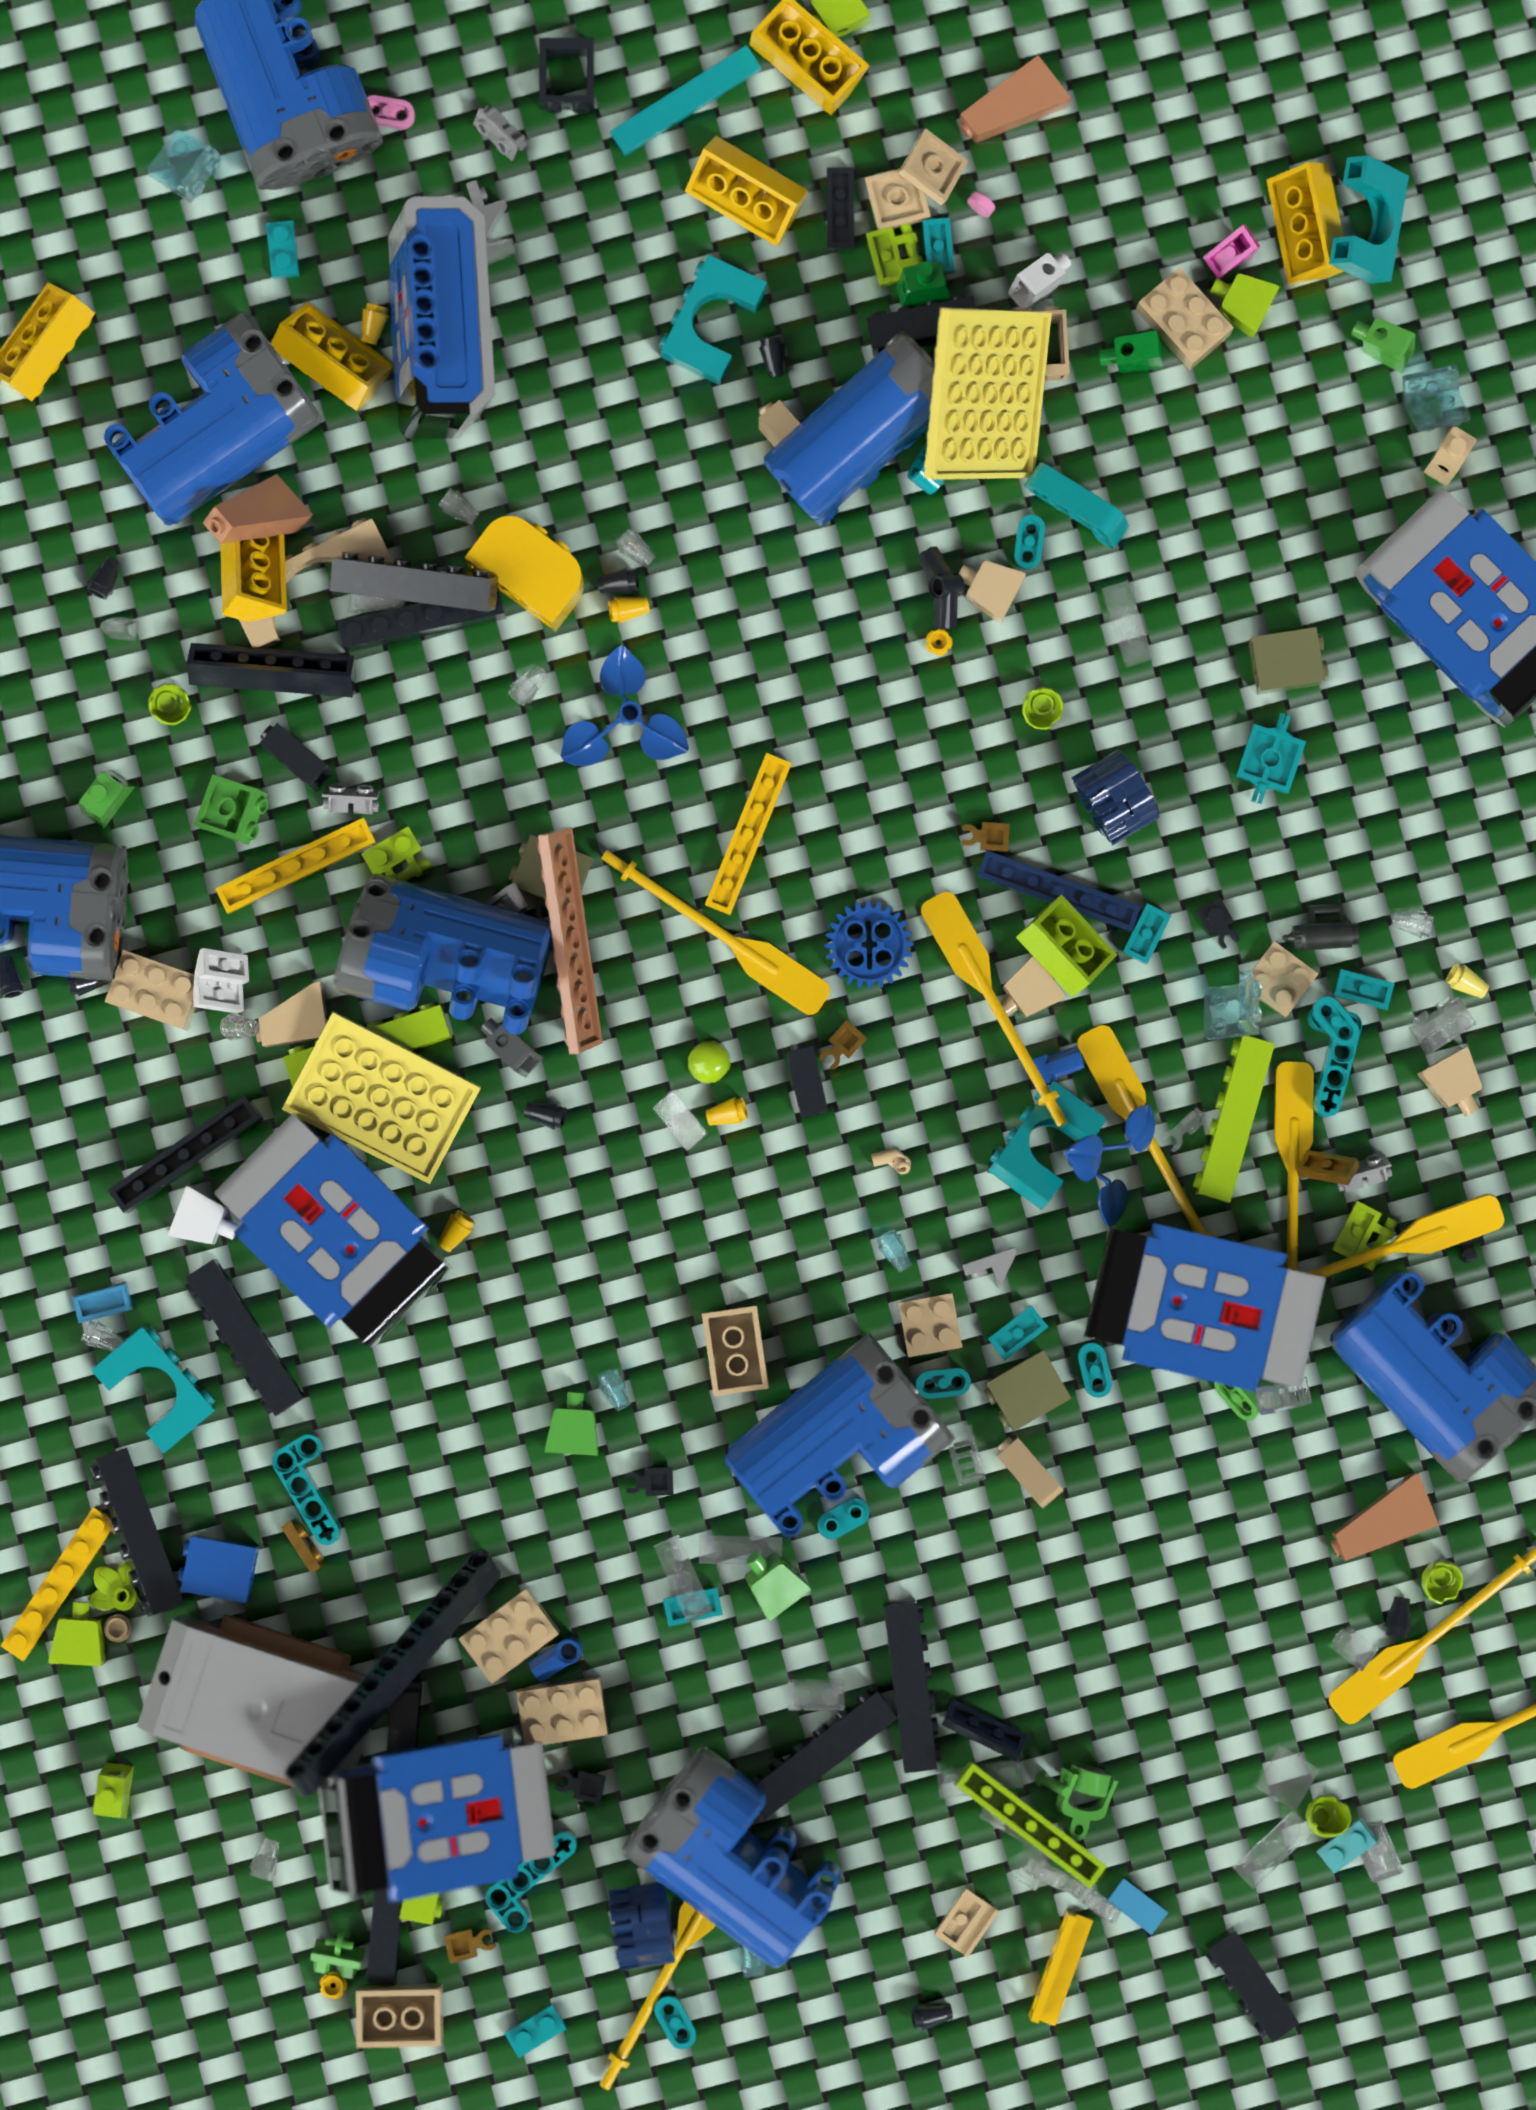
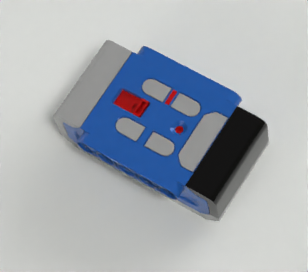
[388,197,495,439]
[1354,488,1536,728]
[214,1113,452,1347]
[1084,1223,1326,1392]
[318,1734,555,1901]

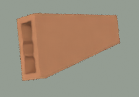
[959,55,1071,143]
[203,474,313,544]
[1330,1472,1439,1561]

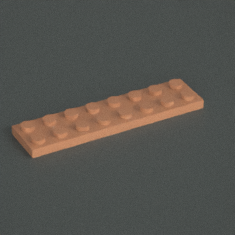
[537,827,603,1054]

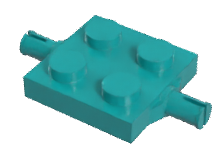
[1236,713,1306,805]

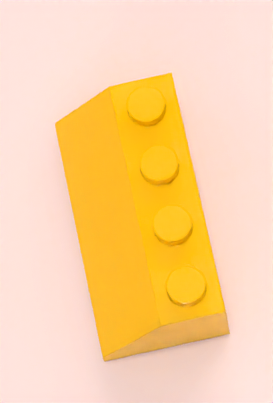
[750,0,869,115]
[684,136,809,247]
[1267,162,1344,285]
[0,283,95,401]
[271,302,393,411]
[220,535,287,622]

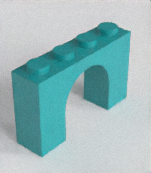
[1329,155,1409,284]
[659,254,767,385]
[988,1081,1107,1210]
[91,1324,216,1454]

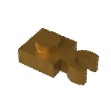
[961,822,1010,852]
[819,1020,867,1070]
[444,1927,496,1964]

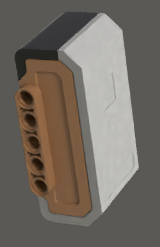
[137,1615,373,1787]

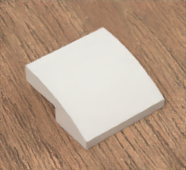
[193,948,249,1013]

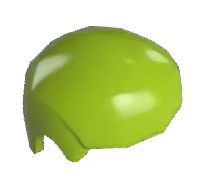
[148,684,191,725]
[1022,687,1063,730]
[688,1040,731,1083]
[1421,1560,1463,1604]
[1305,1795,1352,1838]

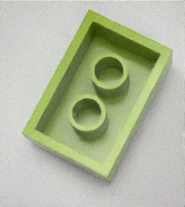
[1016,894,1117,998]

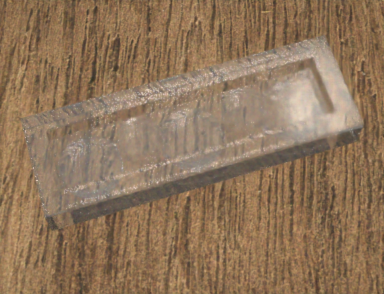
[1101,581,1153,668]
[654,1535,712,1622]
[699,1535,782,1565]
[936,1759,1023,1799]
[1233,1810,1313,1889]

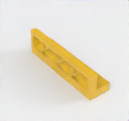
[1028,1909,1093,2026]

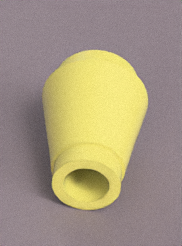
[1446,963,1489,999]

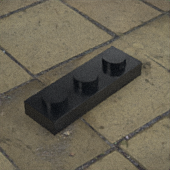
[827,168,854,251]
[941,1699,1027,1761]

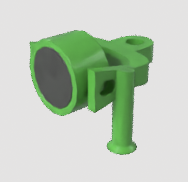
[1035,1763,1118,1841]

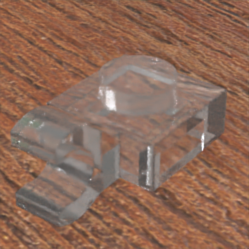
[1161,1107,1204,1152]

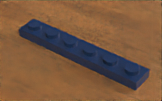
[977,850,1141,932]

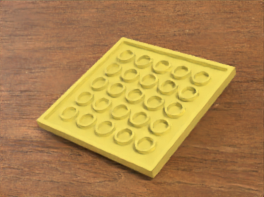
[924,308,1052,480]

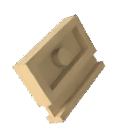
[934,1887,999,1958]

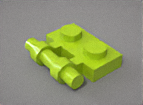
[866,223,923,288]
[361,826,432,881]
[1331,1201,1398,1271]

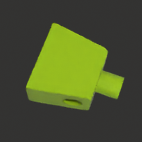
[810,0,871,37]
[1210,273,1280,338]
[48,1601,106,1666]
[93,1762,134,1819]

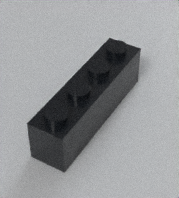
[866,295,976,357]
[1205,1926,1300,2043]

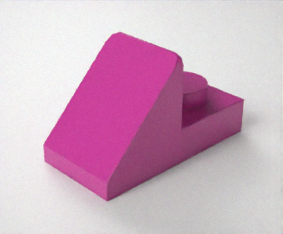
[1203,224,1260,279]

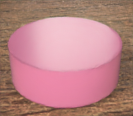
[967,192,995,218]

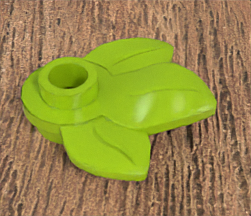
[88,1561,138,1611]

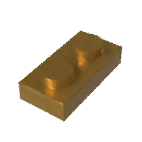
[1296,1150,1359,1185]
[281,1519,324,1573]

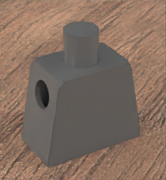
[481,1018,544,1078]

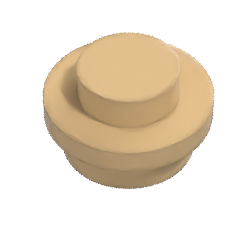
[104,1614,132,1642]

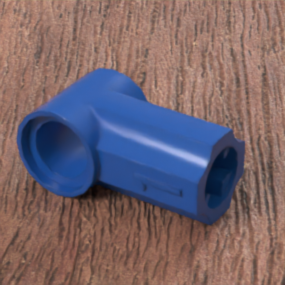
[1032,1046,1085,1089]
[528,1636,583,1683]

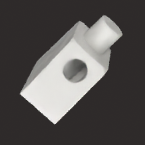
[1008,253,1071,308]
[168,1186,239,1244]

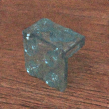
[148,130,221,204]
[1402,365,1470,431]
[1204,971,1262,1040]

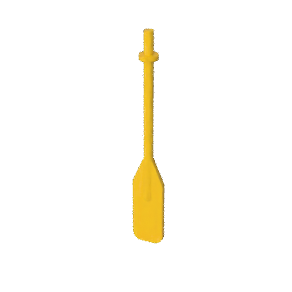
[601,850,830,1015]
[921,892,1068,1128]
[1077,1025,1214,1237]
[1274,1062,1314,1271]
[1307,1194,1504,1278]
[1329,1546,1536,1724]
[1393,1704,1536,1788]
[599,1901,715,2090]

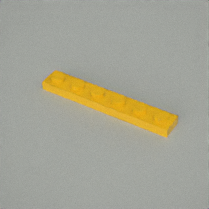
[705,753,792,915]
[215,817,376,914]
[0,1507,112,1661]

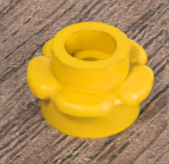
[926,629,952,656]
[320,1971,347,1999]

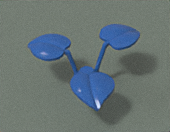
[560,645,689,766]
[1064,1103,1155,1227]

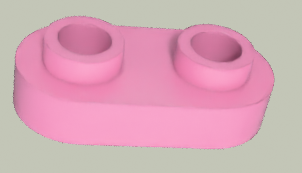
[367,95,415,130]

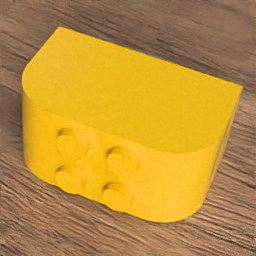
[464,516,584,632]

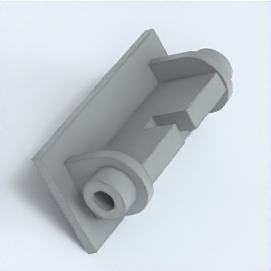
[473,105,527,161]
[322,784,380,815]
[1336,1154,1392,1193]

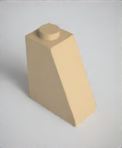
[255,982,328,1047]
[996,1437,1063,1508]

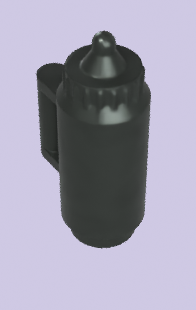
[1282,904,1359,951]

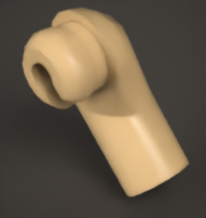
[871,1148,911,1174]

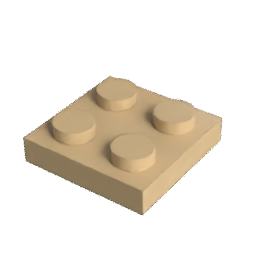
[898,129,968,205]
[864,169,931,230]
[1241,941,1318,1018]
[898,1293,962,1357]

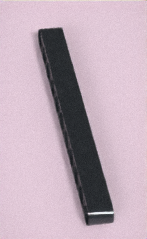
[285,1550,501,1797]
[367,1680,422,1985]

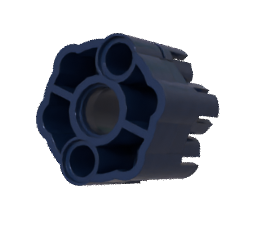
[1071,749,1160,846]
[609,1882,676,1971]

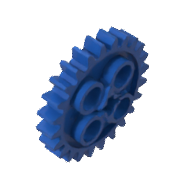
[825,900,914,990]

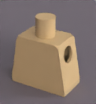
[1423,426,1477,487]
[959,560,1026,624]
[1000,956,1066,1018]
[1417,1047,1483,1117]

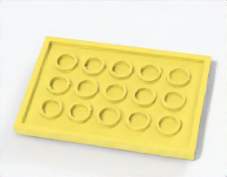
[282,1011,481,1184]

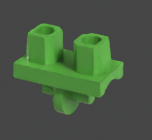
[310,1931,365,1979]

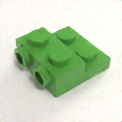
[194,774,268,845]

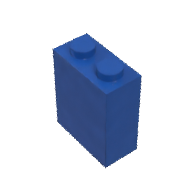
[178,1534,260,1603]

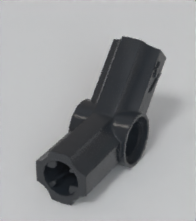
[917,546,965,629]

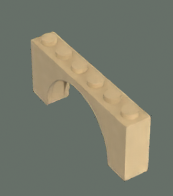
[239,518,394,649]

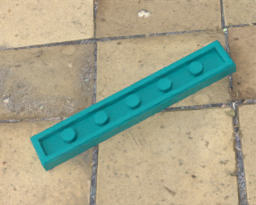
[610,45,761,156]

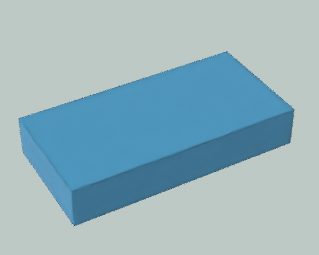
[72,1283,133,1323]
[1107,1877,1168,1935]

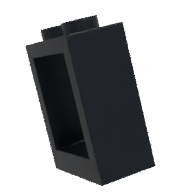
[539,38,595,114]
[259,723,333,792]
[786,1042,828,1119]

